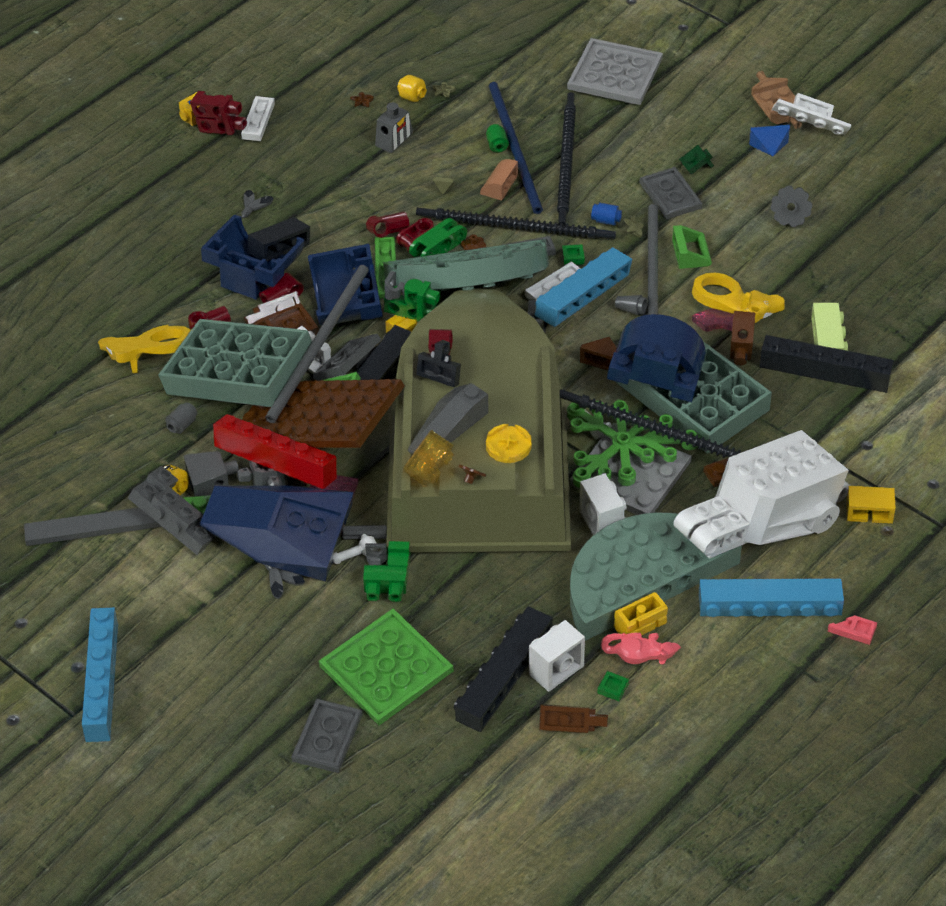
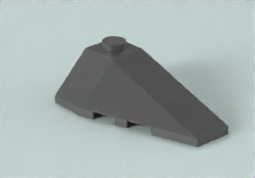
[408,383,488,463]

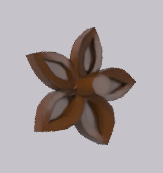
[350,92,374,107]

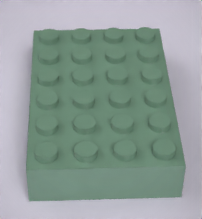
[158,319,312,407]
[616,341,772,454]

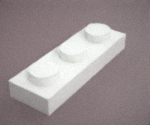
[241,96,275,141]
[525,262,580,300]

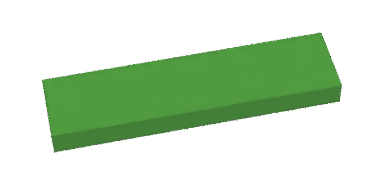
[375,237,396,298]

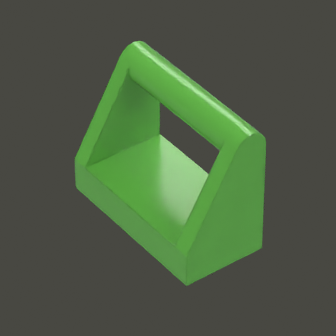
[672,225,712,269]

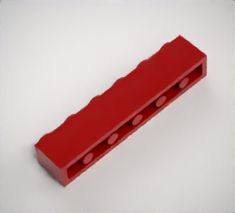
[213,414,337,489]

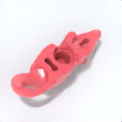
[601,633,681,665]

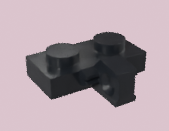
[416,340,461,387]

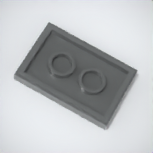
[639,167,703,219]
[313,334,381,381]
[291,699,363,773]

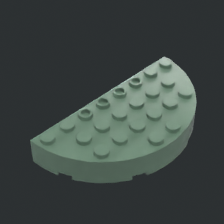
[383,239,549,291]
[570,513,742,641]

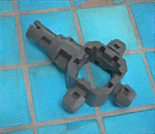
[237,460,293,486]

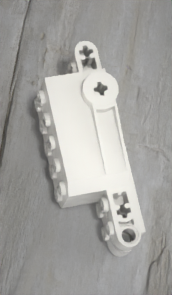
[674,430,850,558]

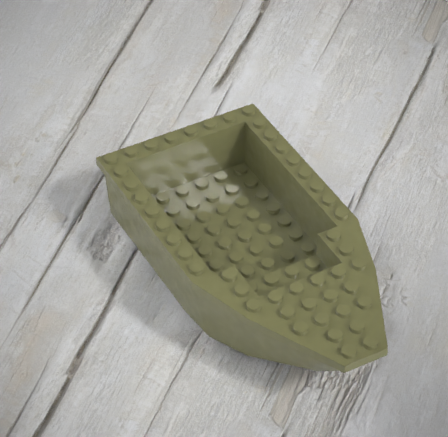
[386,288,571,553]

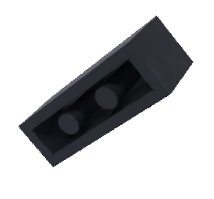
[247,217,310,261]

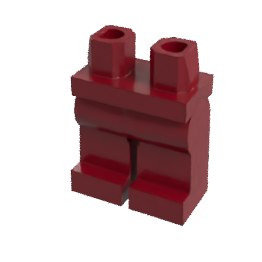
[190,91,247,135]

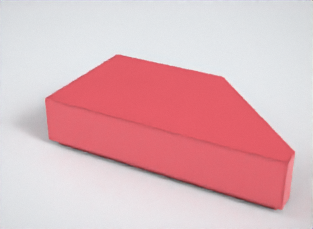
[828,615,877,645]

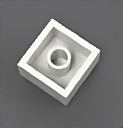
[579,474,627,535]
[529,620,585,692]

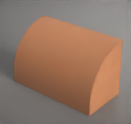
[480,159,518,200]

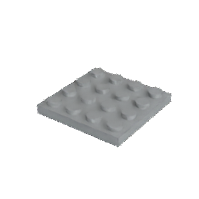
[567,38,663,105]
[570,423,691,515]

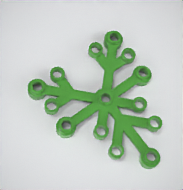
[567,400,699,488]

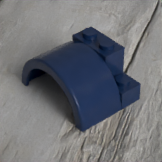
[201,215,304,300]
[308,244,383,327]
[607,314,706,402]

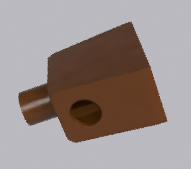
[730,311,755,366]

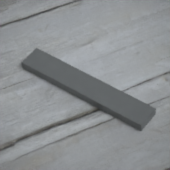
[24,508,162,546]

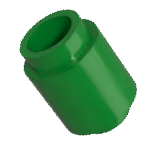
[486,124,509,153]

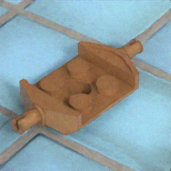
[751,71,802,129]

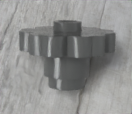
[771,185,813,227]

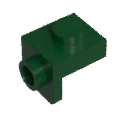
[679,145,714,175]

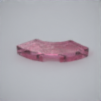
[692,309,741,332]

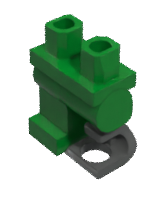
[384,271,440,322]
[363,541,411,602]

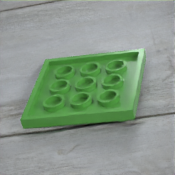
[319,609,454,726]

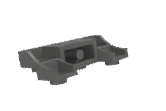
[128,466,217,555]

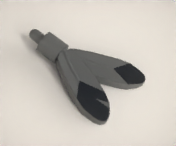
[241,190,274,218]
[264,564,305,599]

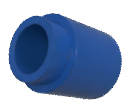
[591,203,622,226]

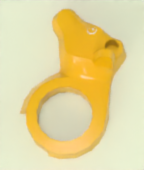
[692,273,785,323]
[98,325,192,373]

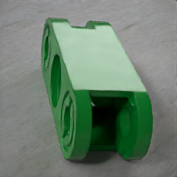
[409,218,468,257]

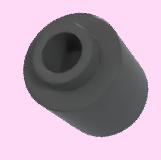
[165,402,197,434]

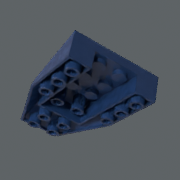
[200,486,353,582]

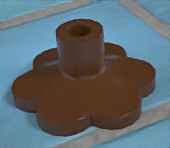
[461,234,486,250]
[458,464,487,484]

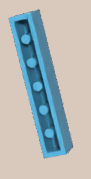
[535,247,632,327]
[699,579,844,617]
[82,607,118,742]

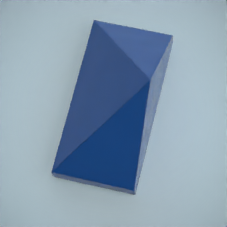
[749,125,790,156]

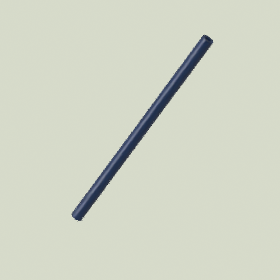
[489,82,543,214]

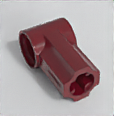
[366,211,410,238]
[259,273,304,303]
[188,306,231,329]

